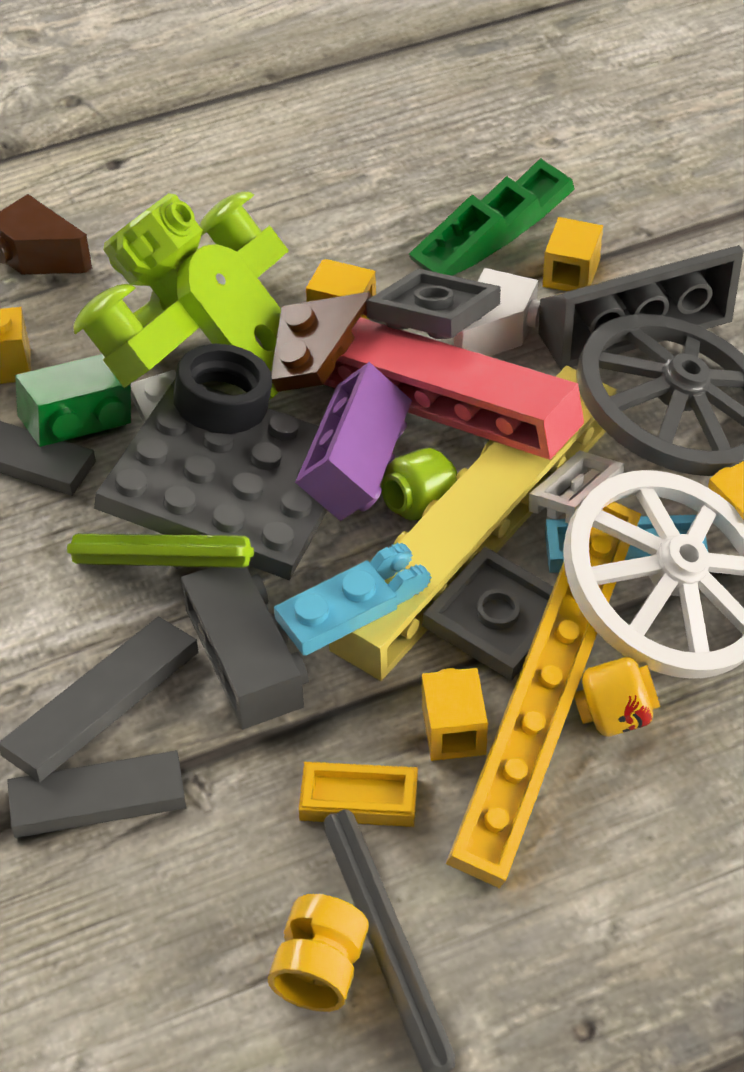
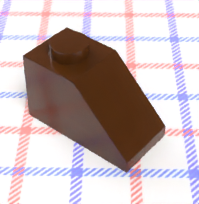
[0,194,92,275]

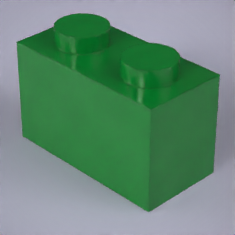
[15,354,131,447]

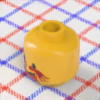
[574,657,660,737]

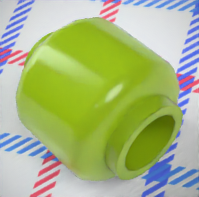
[381,448,458,521]

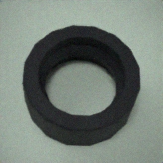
[174,343,272,434]

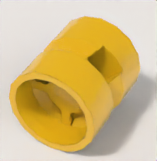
[267,894,369,1012]

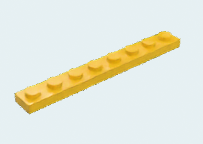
[446,502,641,889]

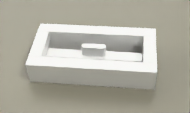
[529,450,624,524]

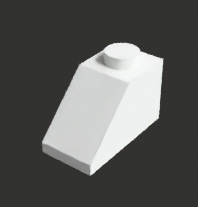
[454,268,540,357]

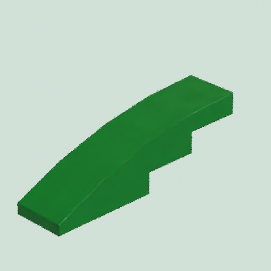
[409,158,575,276]

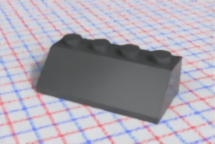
[538,245,744,370]

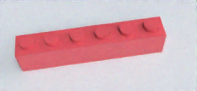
[324,317,584,460]

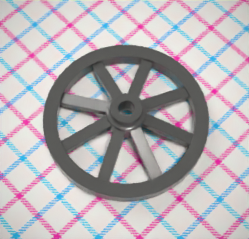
[576,314,744,476]

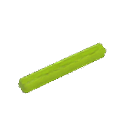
[67,533,254,568]

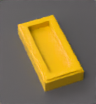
[299,762,418,827]

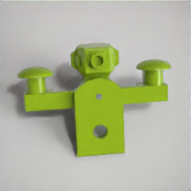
[73,191,289,400]

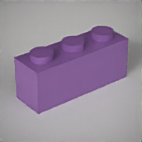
[295,362,412,521]

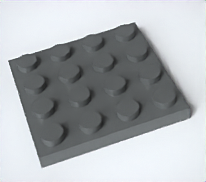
[94,378,328,581]

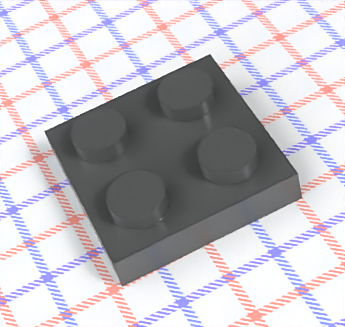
[367,269,501,339]
[422,547,554,681]

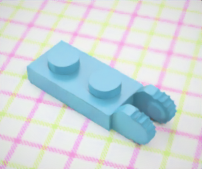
[274,542,432,656]

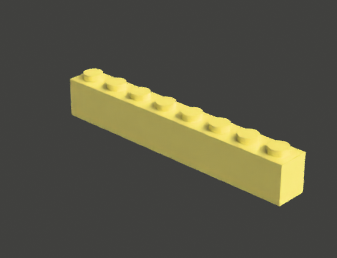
[329,365,617,681]

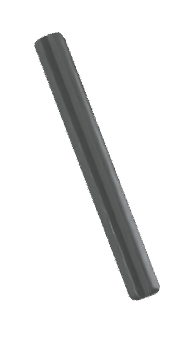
[324,810,455,1072]

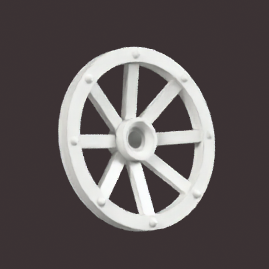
[563,470,744,678]

